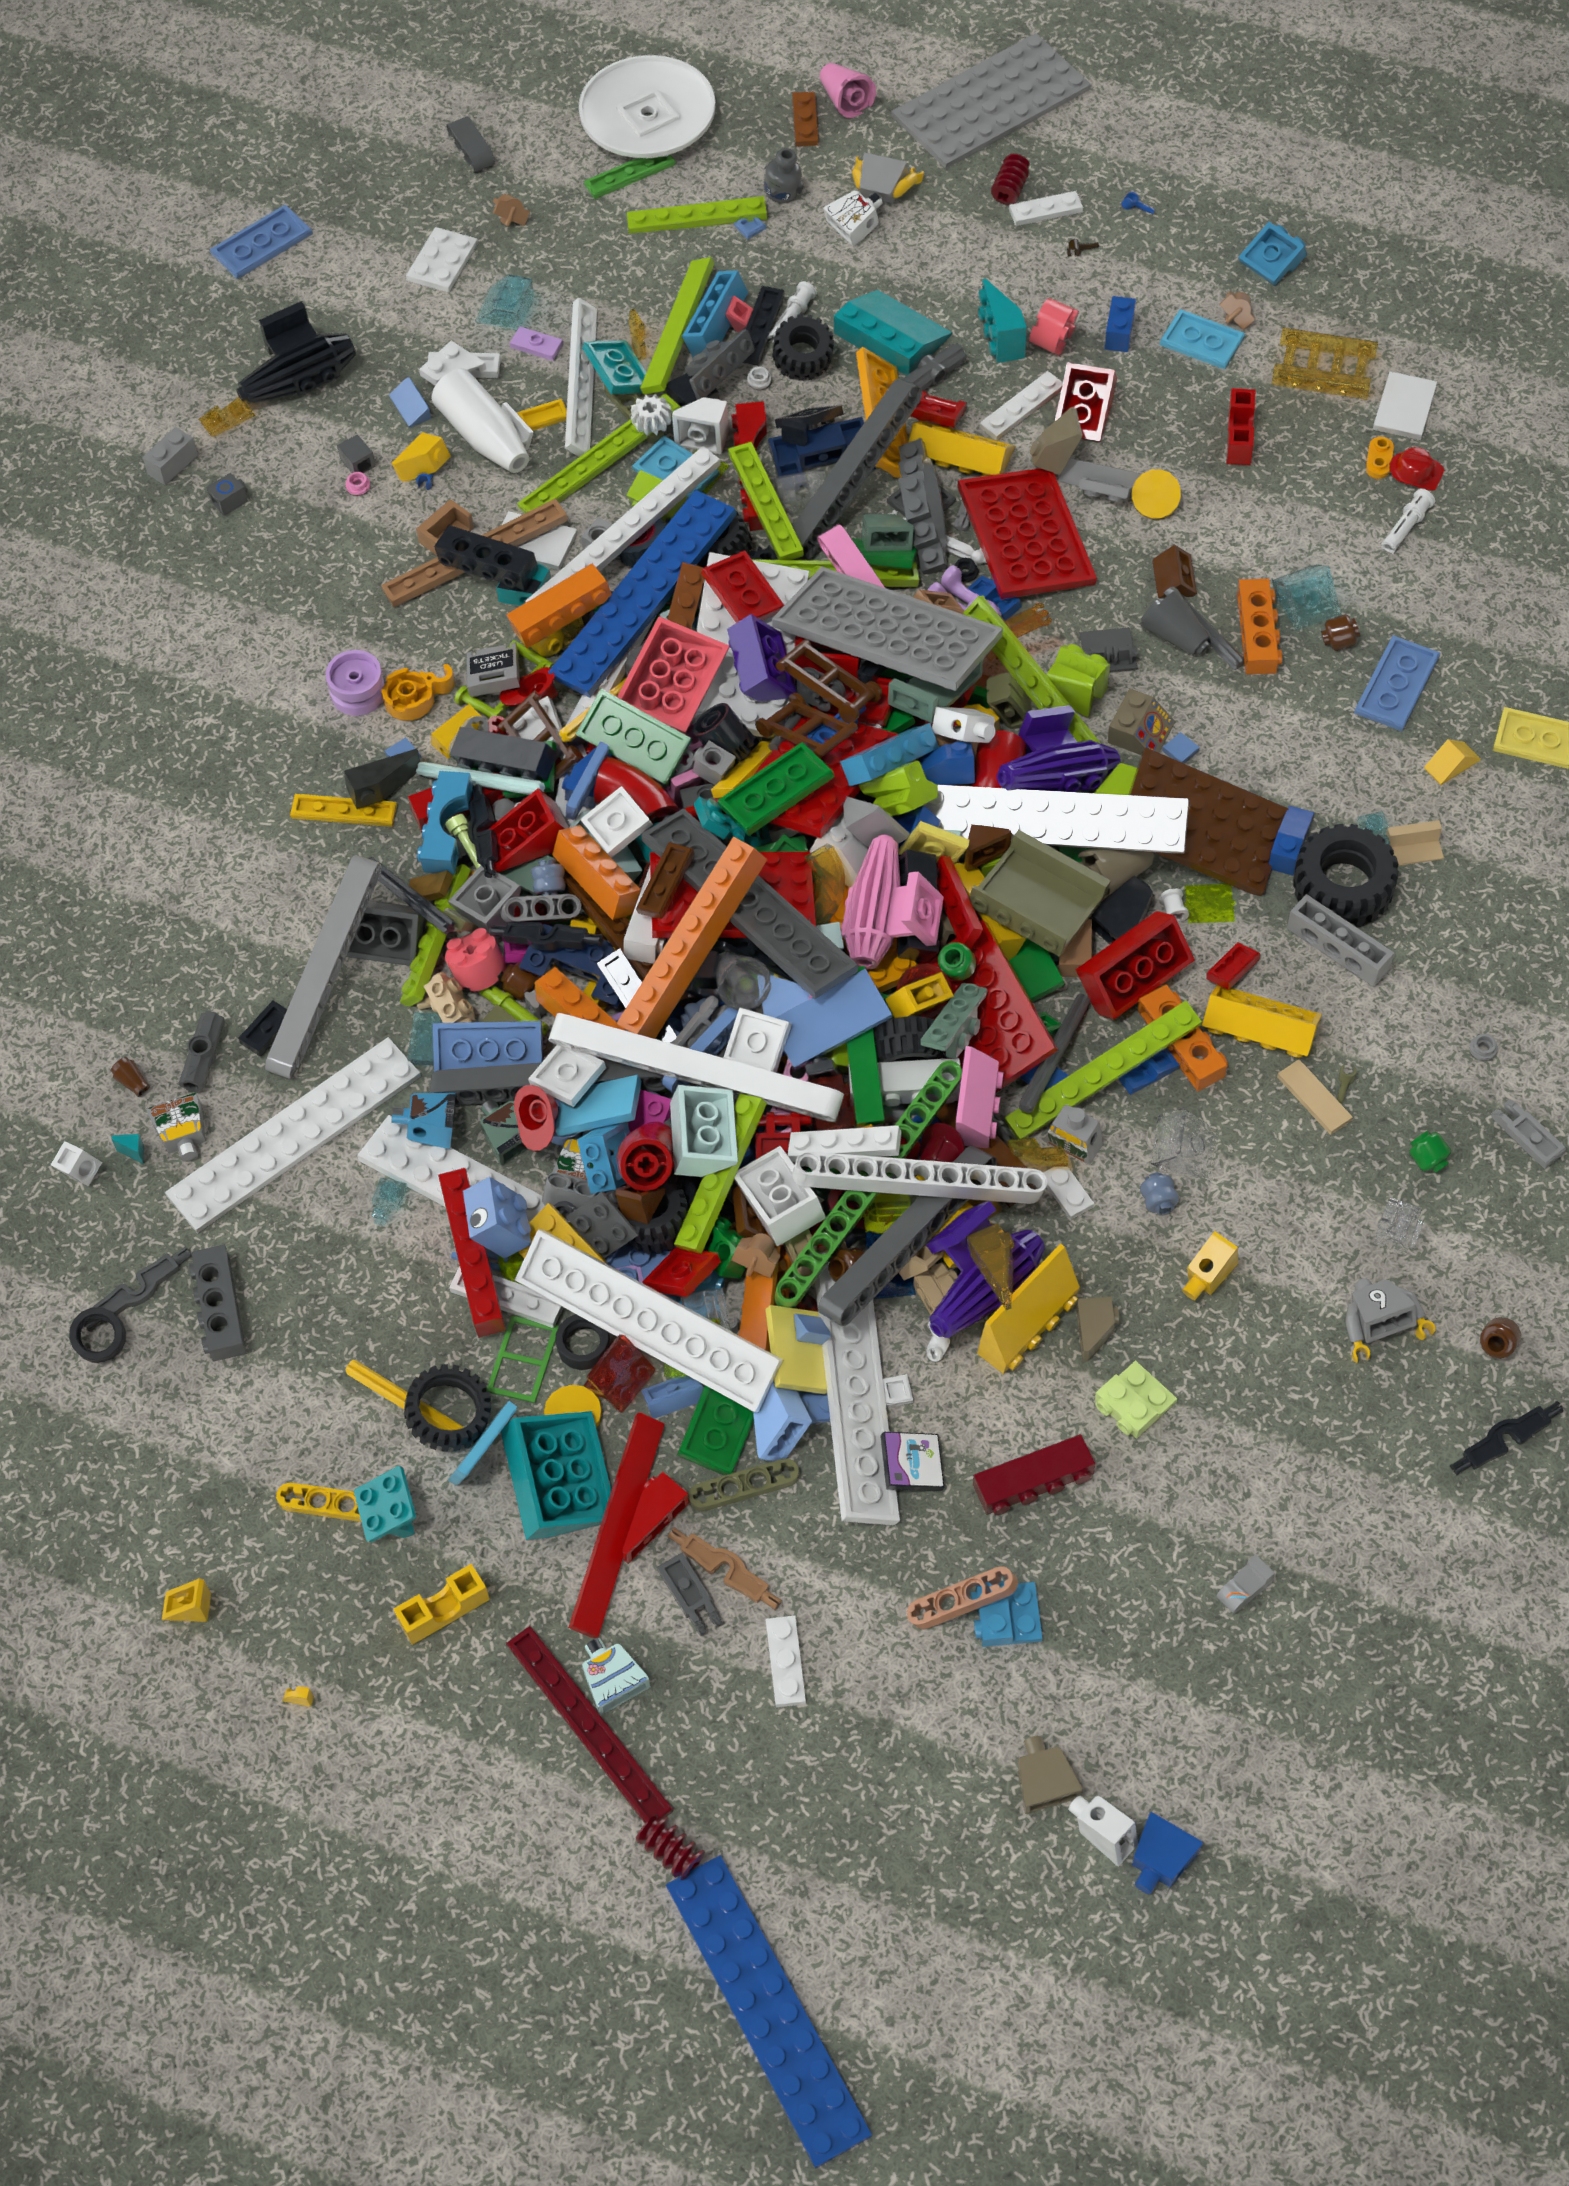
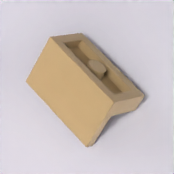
[1385,820,1444,866]

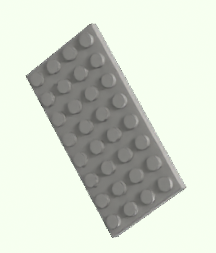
[891,33,1091,169]
[772,567,1003,691]

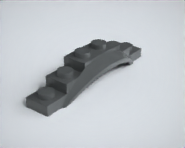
[898,438,948,575]

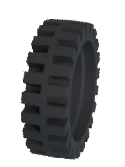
[404,1364,491,1452]

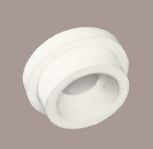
[747,367,771,390]

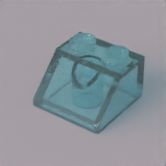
[475,274,534,330]
[1272,564,1341,630]

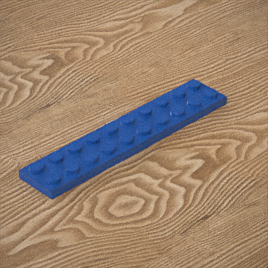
[548,490,737,698]
[665,1855,872,2169]

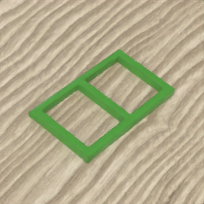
[486,1315,559,1403]

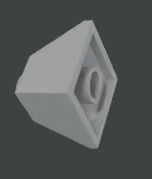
[448,865,521,940]

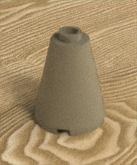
[1078,848,1154,899]

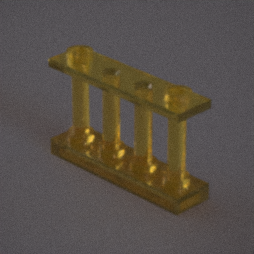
[1271,327,1378,400]

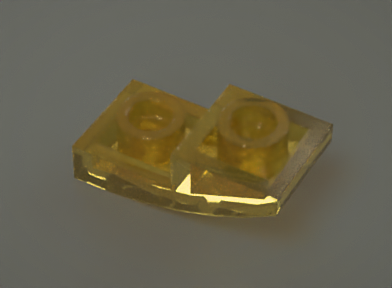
[198,396,255,437]

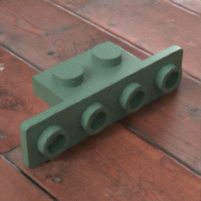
[921,983,987,1059]

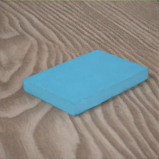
[1159,309,1245,370]
[632,436,719,501]
[555,1075,642,1136]
[448,1401,517,1485]

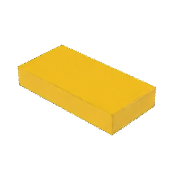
[516,398,567,431]

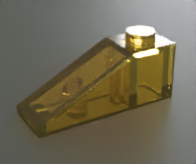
[967,1223,1015,1311]

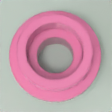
[345,472,370,495]

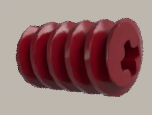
[991,153,1030,205]
[636,1814,705,1881]

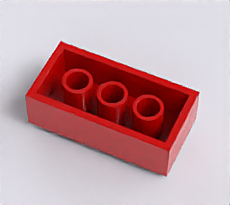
[1075,911,1195,1019]

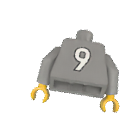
[1345,1278,1435,1363]

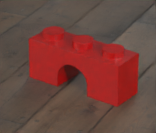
[1226,388,1256,465]

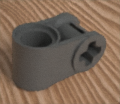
[796,667,846,711]

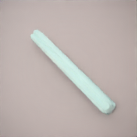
[416,762,545,795]

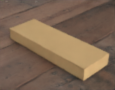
[1277,1060,1353,1135]

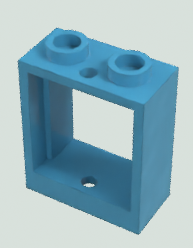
[577,1122,630,1194]

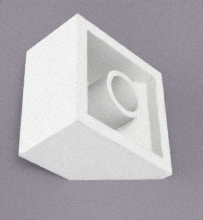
[672,397,729,454]

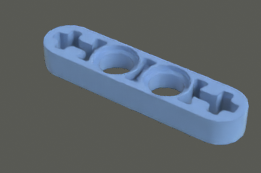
[662,1006,739,1094]

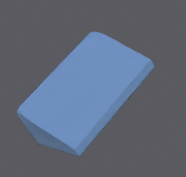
[389,377,431,428]
[641,1374,703,1419]

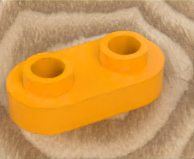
[1366,437,1394,479]

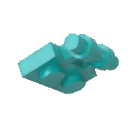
[693,796,745,842]

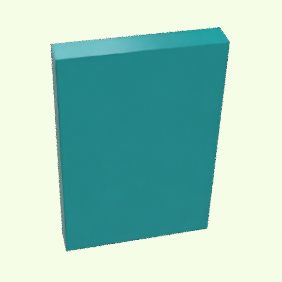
[582,340,646,394]

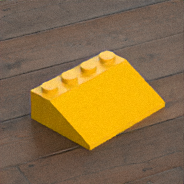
[977,1243,1080,1374]

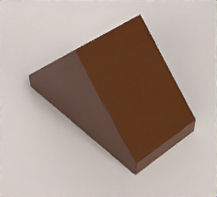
[965,824,1012,871]
[616,1185,665,1224]

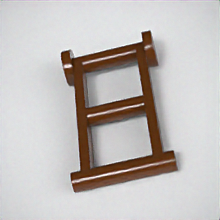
[776,640,882,723]
[498,690,584,796]
[755,692,858,759]

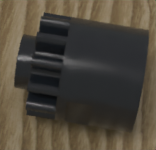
[693,703,755,764]

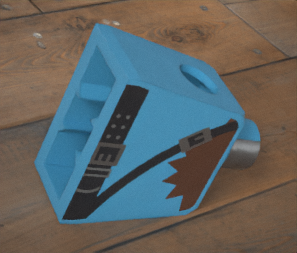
[391,1093,456,1149]

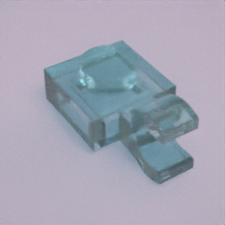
[1357,811,1390,845]
[371,1177,408,1226]

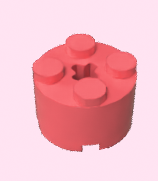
[1029,298,1079,356]
[445,928,507,991]

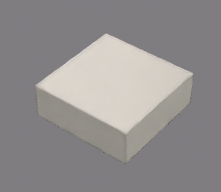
[883,1374,913,1408]

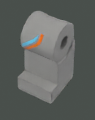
[1216,1554,1275,1614]

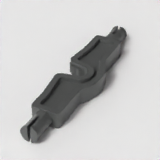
[84,1247,192,1331]

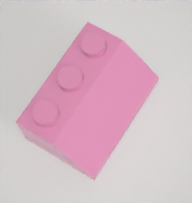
[956,1046,1003,1148]

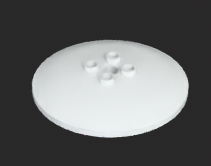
[579,55,715,158]

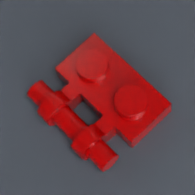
[755,1112,811,1159]

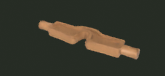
[668,1527,782,1610]

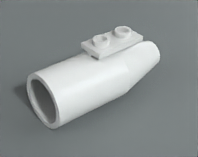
[432,369,533,473]

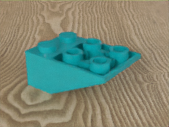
[978,278,1027,363]

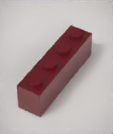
[973,1434,1095,1515]

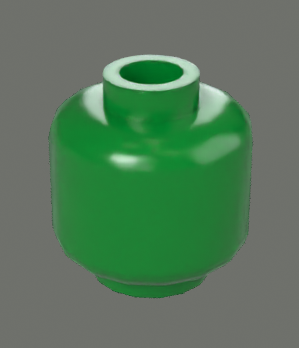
[938,942,976,981]
[1409,1130,1451,1173]

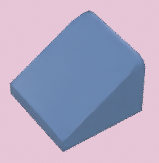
[794,1313,831,1345]

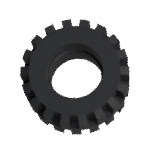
[772,314,834,381]
[698,511,753,568]
[873,1016,942,1063]
[617,1179,689,1254]

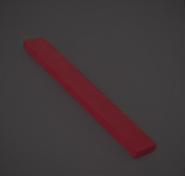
[506,1626,673,1824]

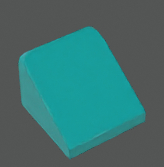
[111,1134,144,1164]

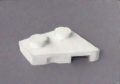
[419,341,486,385]

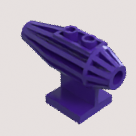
[997,705,1121,793]
[926,1201,1045,1338]

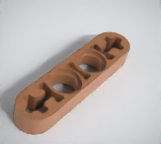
[907,1566,1018,1629]

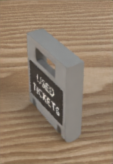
[467,642,520,697]

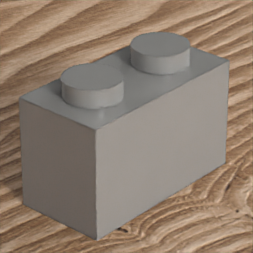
[142,427,198,486]

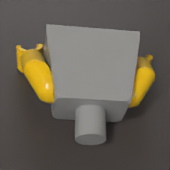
[852,152,924,212]

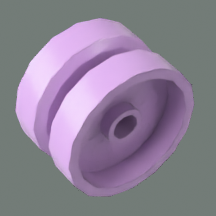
[325,650,385,716]

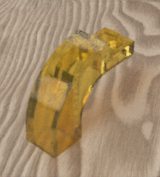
[805,843,845,926]

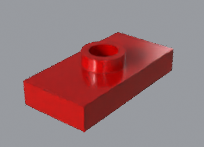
[1206,942,1260,990]

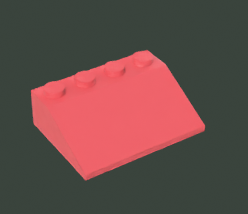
[617,616,730,734]

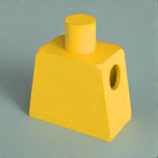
[1182,1231,1238,1301]

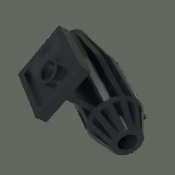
[236,301,356,405]

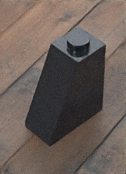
[1089,875,1153,945]

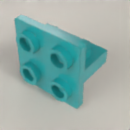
[354,1466,416,1542]

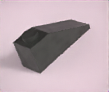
[344,748,420,809]

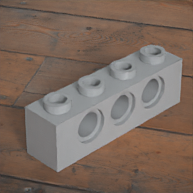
[1287,894,1394,987]

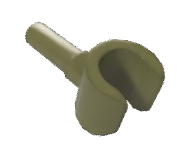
[1337,1065,1357,1104]

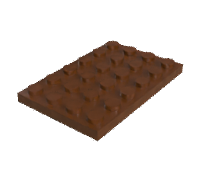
[1128,747,1289,896]

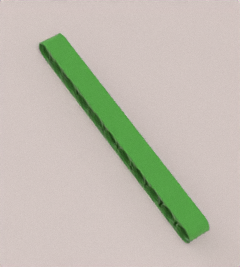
[774,1060,962,1308]

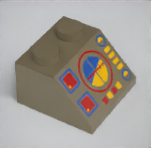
[1107,688,1175,755]

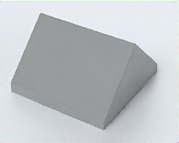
[843,796,910,848]

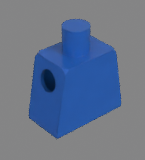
[1132,1812,1203,1894]

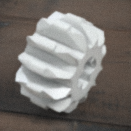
[631,393,672,436]

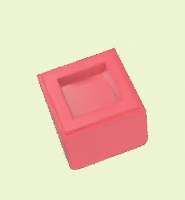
[725,296,753,332]

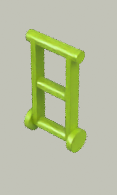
[454,640,554,718]

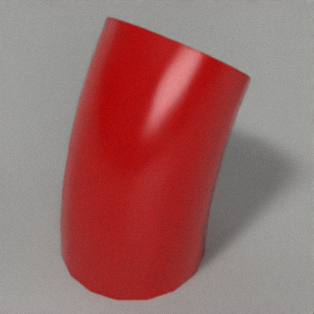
[968,730,1027,788]
[594,756,679,824]
[617,1122,674,1191]

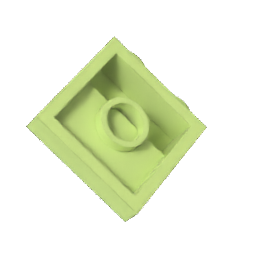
[1095,1360,1177,1439]

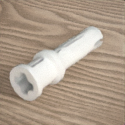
[768,281,817,343]
[1381,489,1435,554]

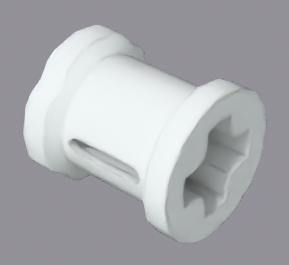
[1159,888,1189,922]

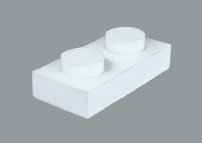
[1043,1161,1094,1220]

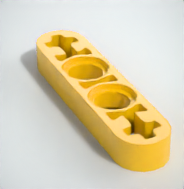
[276,1483,361,1522]

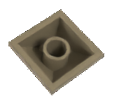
[1030,407,1083,475]

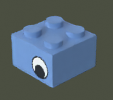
[463,1177,531,1258]

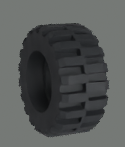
[1293,824,1399,927]

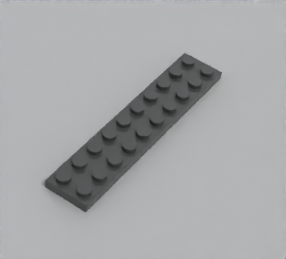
[642,808,858,999]

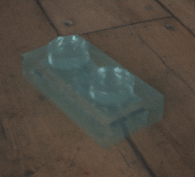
[407,1012,442,1066]

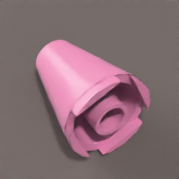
[820,63,876,118]

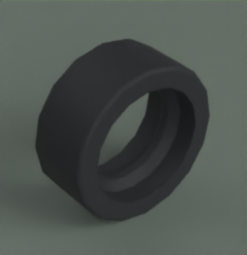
[69,1307,126,1363]
[555,1314,611,1370]

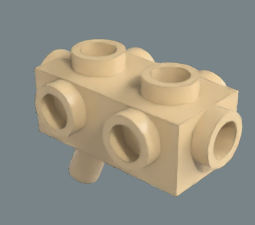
[417,972,477,1023]

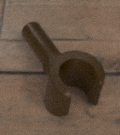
[1067,239,1099,257]

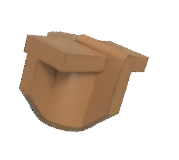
[493,194,530,226]
[1219,291,1255,330]
[732,1233,780,1278]

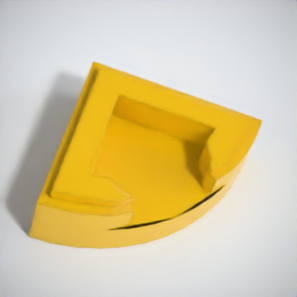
[282,1686,314,1707]

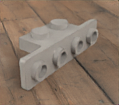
[1059,458,1142,502]

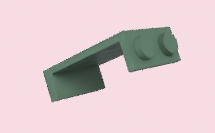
[888,659,983,723]

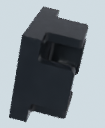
[685,941,743,1002]

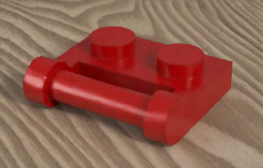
[910,391,967,428]

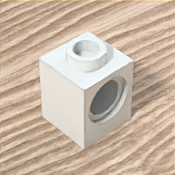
[51,1141,102,1186]

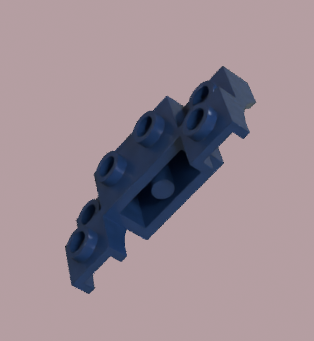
[768,417,876,491]
[519,924,621,1008]

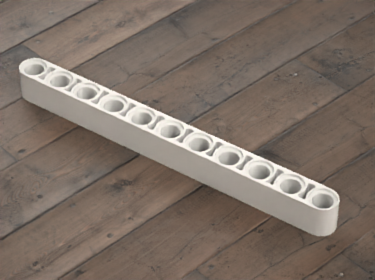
[548,1013,844,1122]

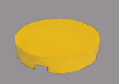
[1132,469,1181,519]
[544,1385,602,1428]

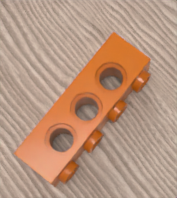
[1237,578,1282,674]
[1138,984,1228,1092]

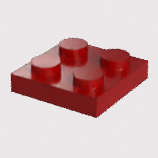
[642,1247,721,1297]

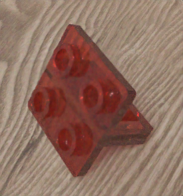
[583,1334,655,1413]

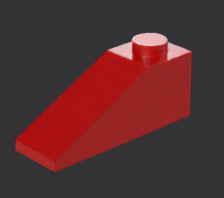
[622,1471,689,1564]

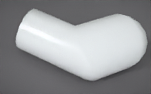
[926,1321,950,1362]

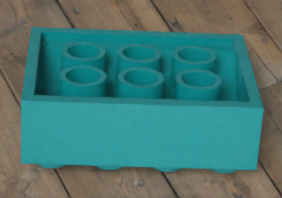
[834,289,953,376]
[501,1411,611,1540]

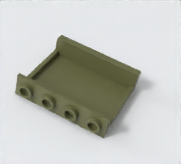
[969,829,1111,957]

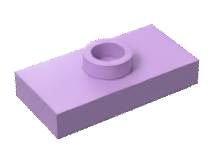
[510,327,563,361]

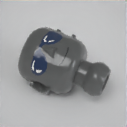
[764,148,804,203]

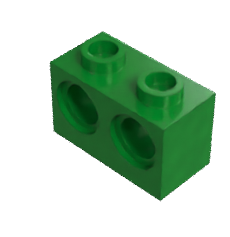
[703,1216,746,1278]

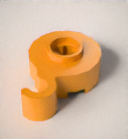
[381,664,455,721]

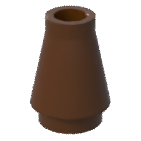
[111,1057,150,1097]

